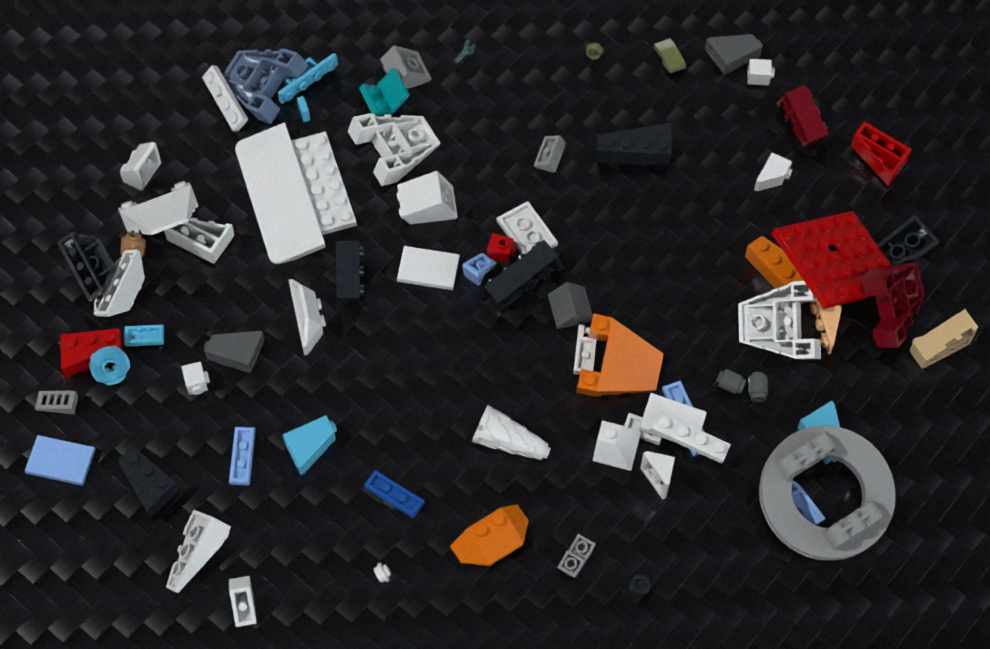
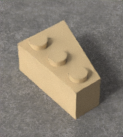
[909,309,978,369]

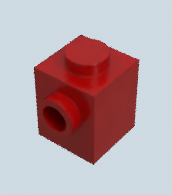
[487,233,517,263]

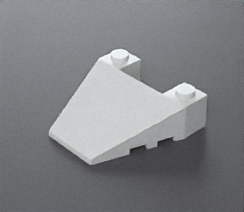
[348,114,440,186]
[118,181,198,235]
[738,281,821,360]

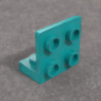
[359,68,409,117]

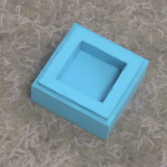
[297,96,310,122]

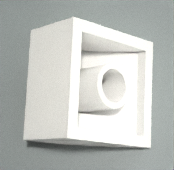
[120,142,161,191]

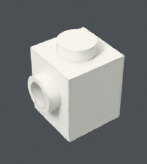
[748,59,775,85]
[181,362,210,395]

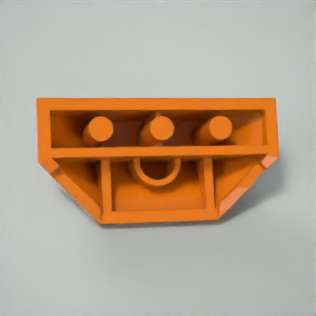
[450,505,529,566]

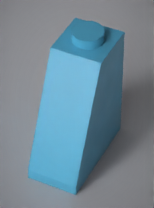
[798,401,840,464]
[283,416,337,475]

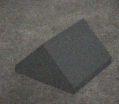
[548,282,593,329]

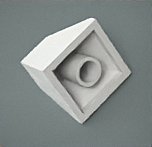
[593,421,641,471]

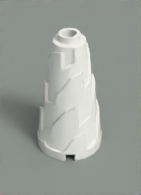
[472,405,551,460]

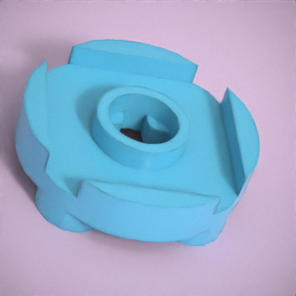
[90,346,130,385]

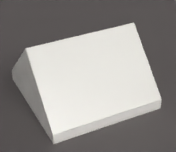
[640,451,675,500]

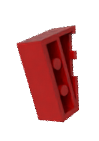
[851,122,912,186]
[60,328,123,379]

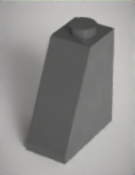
[705,34,762,75]
[204,331,265,373]

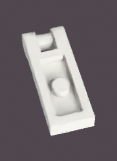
[573,324,596,375]

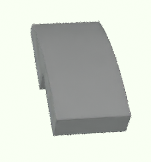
[557,534,596,578]

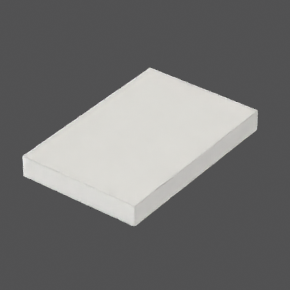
[497,201,558,255]
[397,246,460,290]
[639,393,707,442]

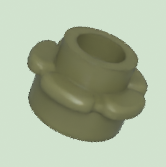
[586,43,603,59]

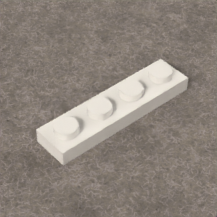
[202,65,248,131]
[650,411,731,464]

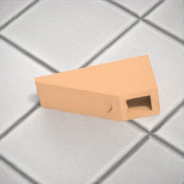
[810,301,842,354]

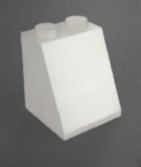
[397,171,458,224]

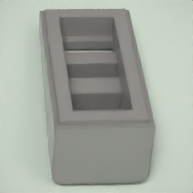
[35,391,78,414]

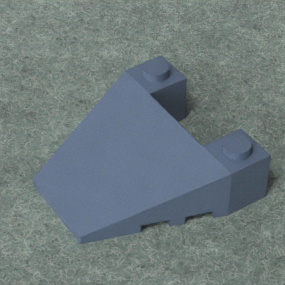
[223,49,308,124]

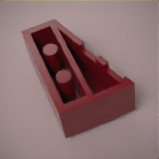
[777,85,828,147]

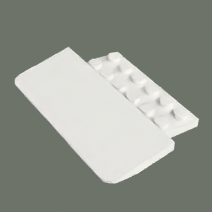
[235,122,357,264]

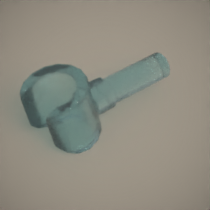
[454,40,475,63]

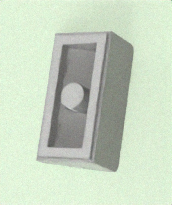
[534,136,566,172]

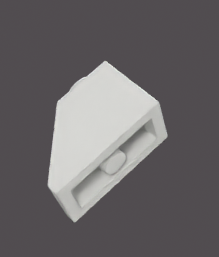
[754,153,792,191]
[229,576,256,627]

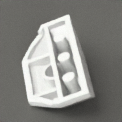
[94,250,145,316]
[289,279,326,355]

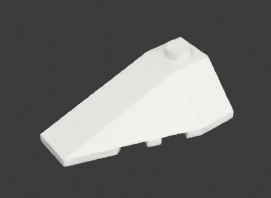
[166,510,231,593]

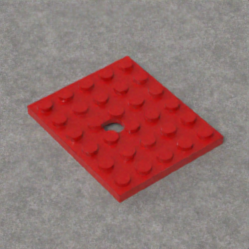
[771,211,892,309]

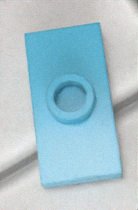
[124,325,164,346]

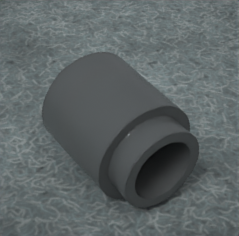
[716,369,746,394]
[748,372,768,402]

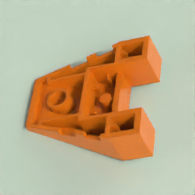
[576,314,663,397]

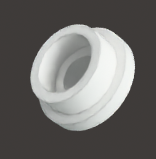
[374,563,391,583]

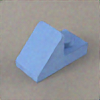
[462,253,497,285]

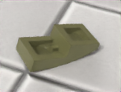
[654,39,686,73]

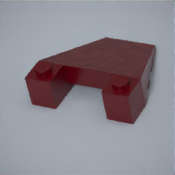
[862,262,925,348]

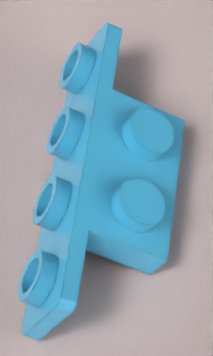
[278,53,338,104]

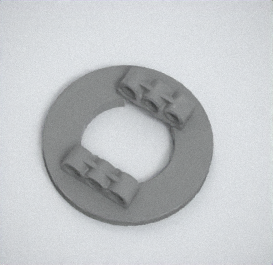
[759,426,895,560]

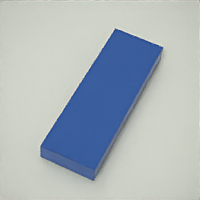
[364,470,425,519]

